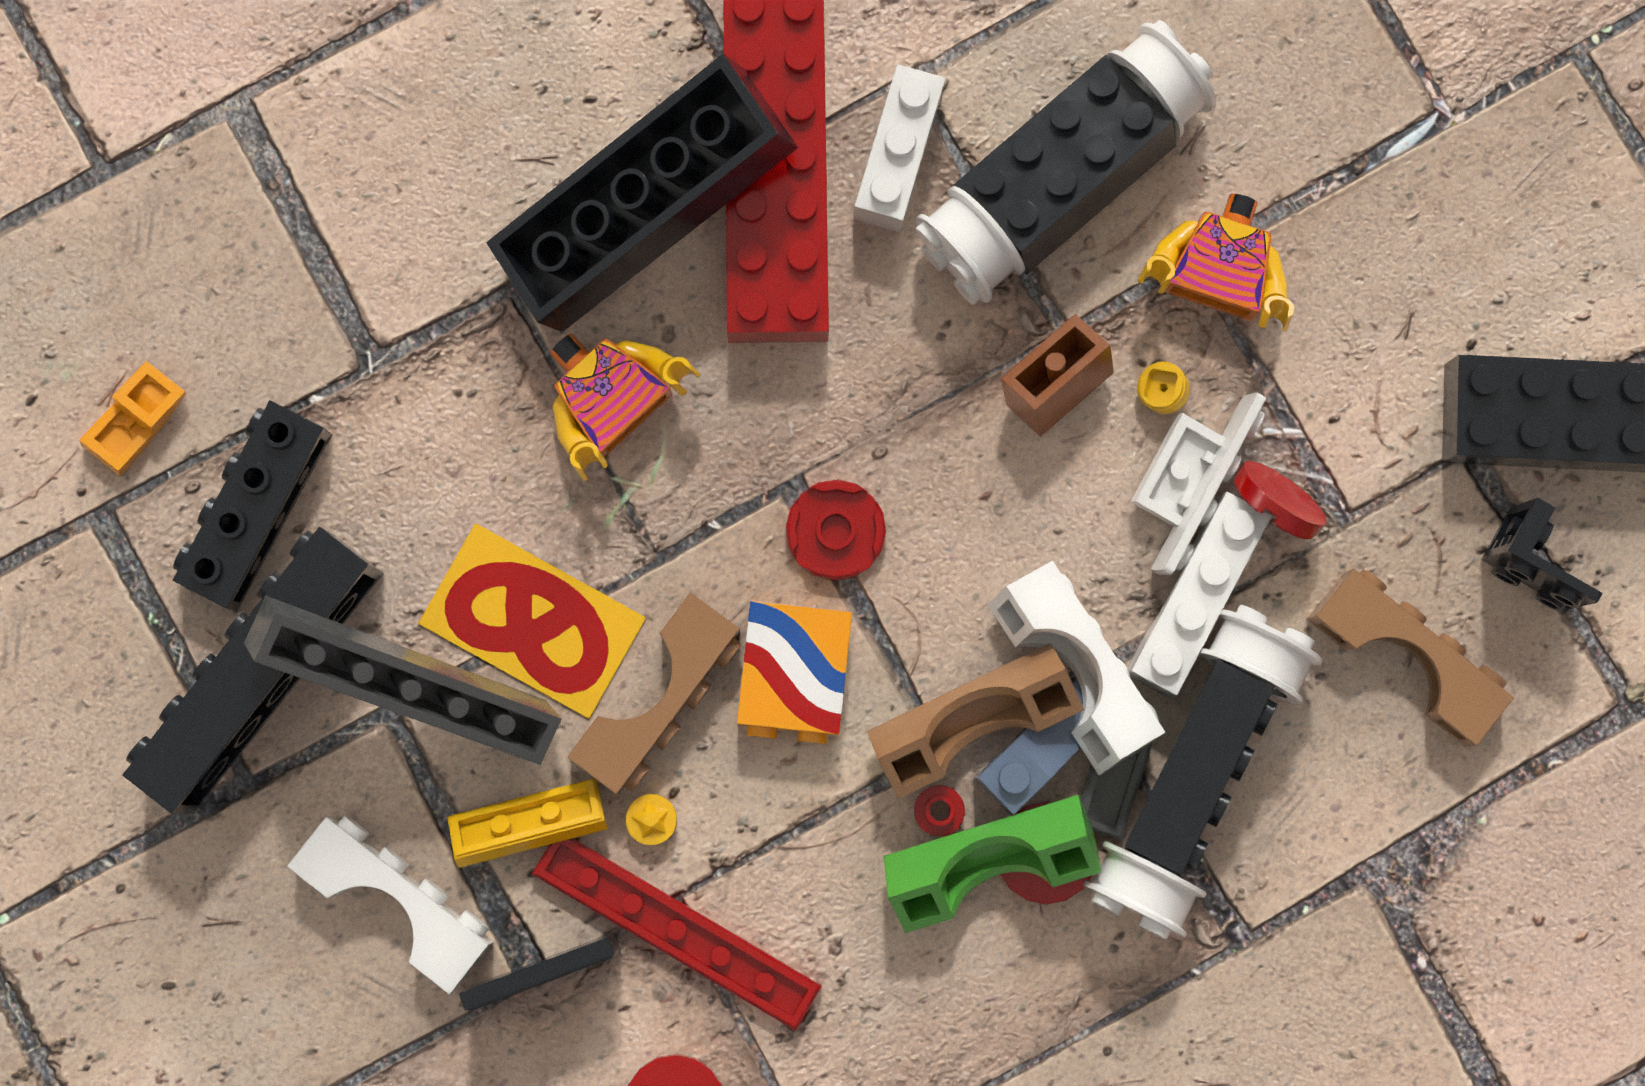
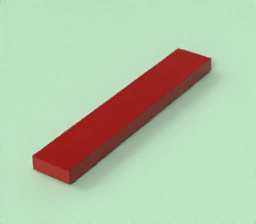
[532,838,822,1031]

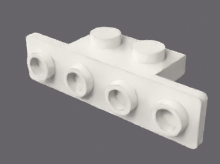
[1131,392,1266,575]

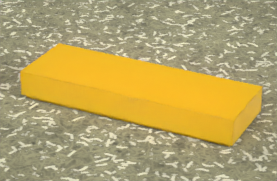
[447,778,608,868]

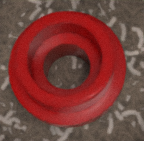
[914,785,965,836]

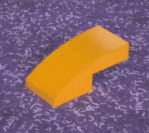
[79,361,186,477]

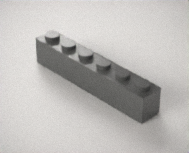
[244,595,562,765]

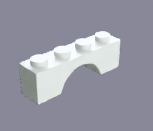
[1127,492,1272,698]
[988,561,1165,776]
[287,815,493,994]

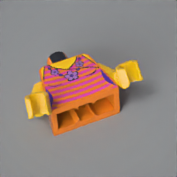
[1137,193,1294,331]
[550,333,700,481]

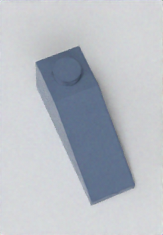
[974,678,1083,815]

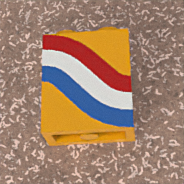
[737,601,852,744]

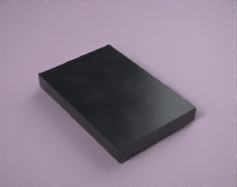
[459,932,621,1012]

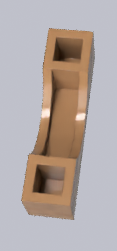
[1307,569,1514,746]
[567,592,742,794]
[867,643,1084,799]

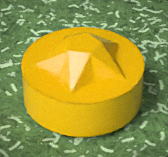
[1137,362,1190,414]
[626,794,677,845]

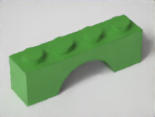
[883,795,1102,933]

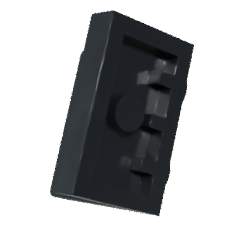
[1481,497,1603,612]

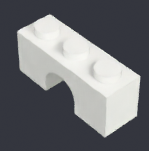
[853,64,945,233]

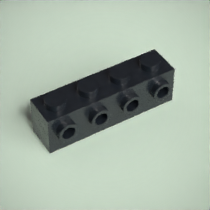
[172,400,332,612]

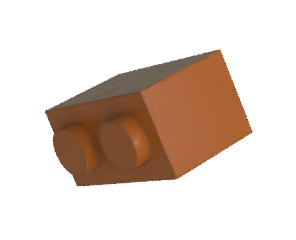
[1001,314,1114,437]

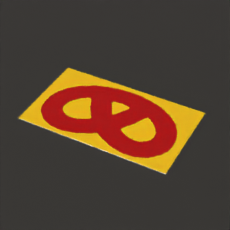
[418,523,646,719]

